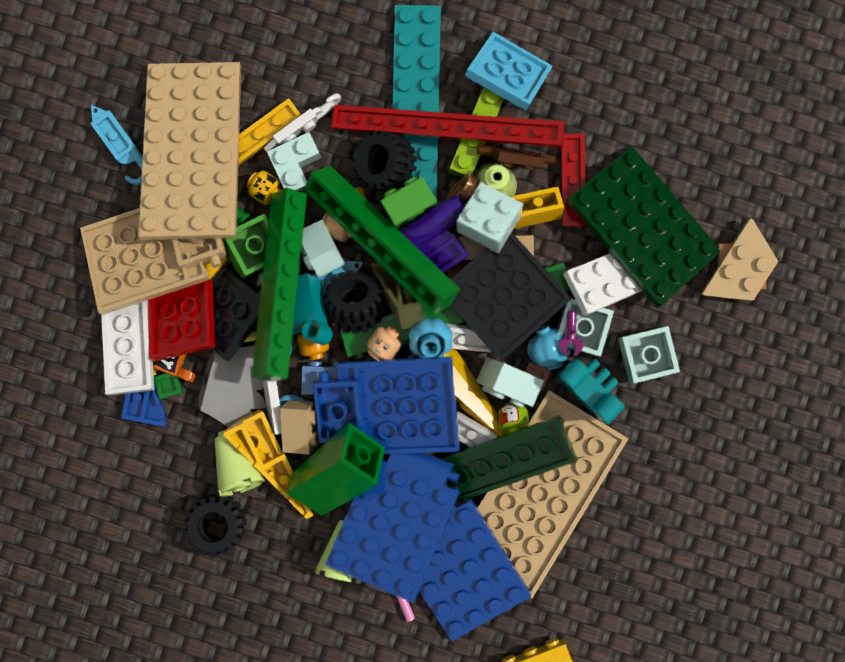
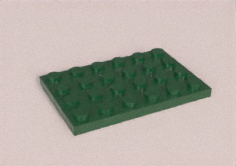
[566,146,720,308]

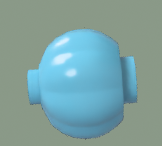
[409,318,453,358]
[527,325,571,370]

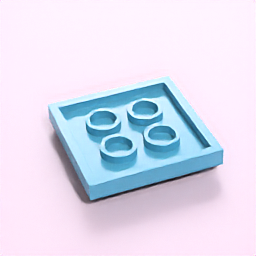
[465,32,553,111]

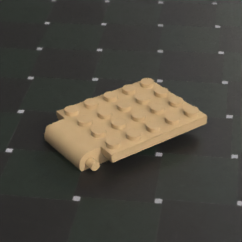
[80,208,226,315]

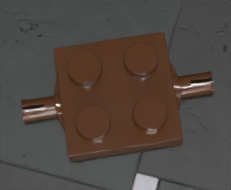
[477,144,556,170]

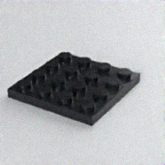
[450,232,571,362]

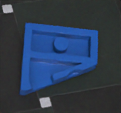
[121,381,168,427]

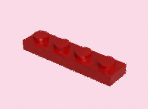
[561,133,586,227]

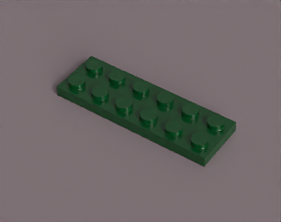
[440,415,578,502]

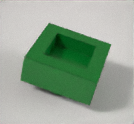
[154,373,184,399]

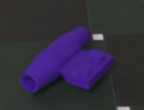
[399,195,469,272]

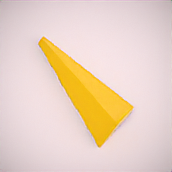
[444,349,504,436]
[222,410,313,519]

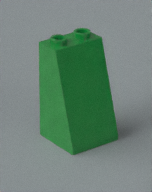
[286,423,385,516]

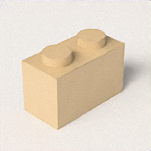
[280,400,319,454]

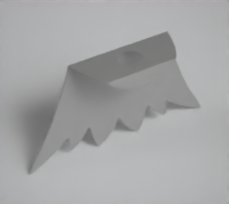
[198,345,267,427]

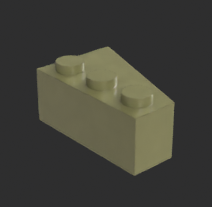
[370,263,425,329]

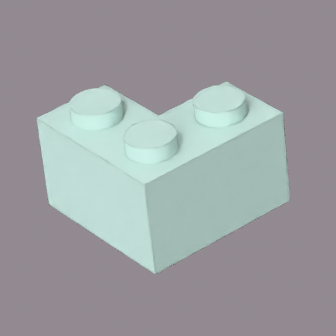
[267,132,321,192]
[301,220,345,277]
[476,357,544,408]

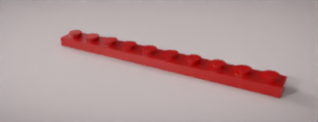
[331,105,565,148]

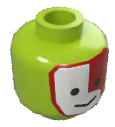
[498,402,529,435]

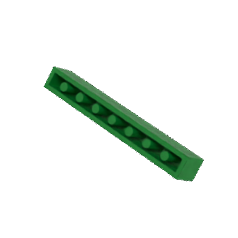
[304,166,460,315]
[251,187,307,382]

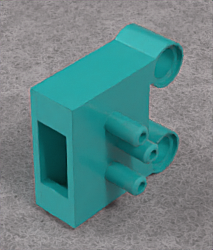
[258,273,332,355]
[554,358,626,425]

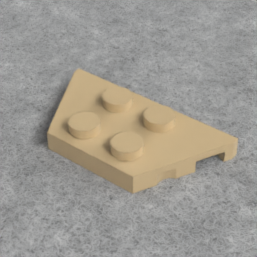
[701,218,778,301]

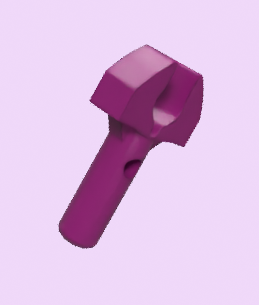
[559,311,583,356]

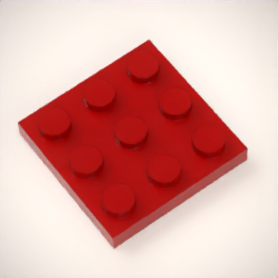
[148,280,215,362]

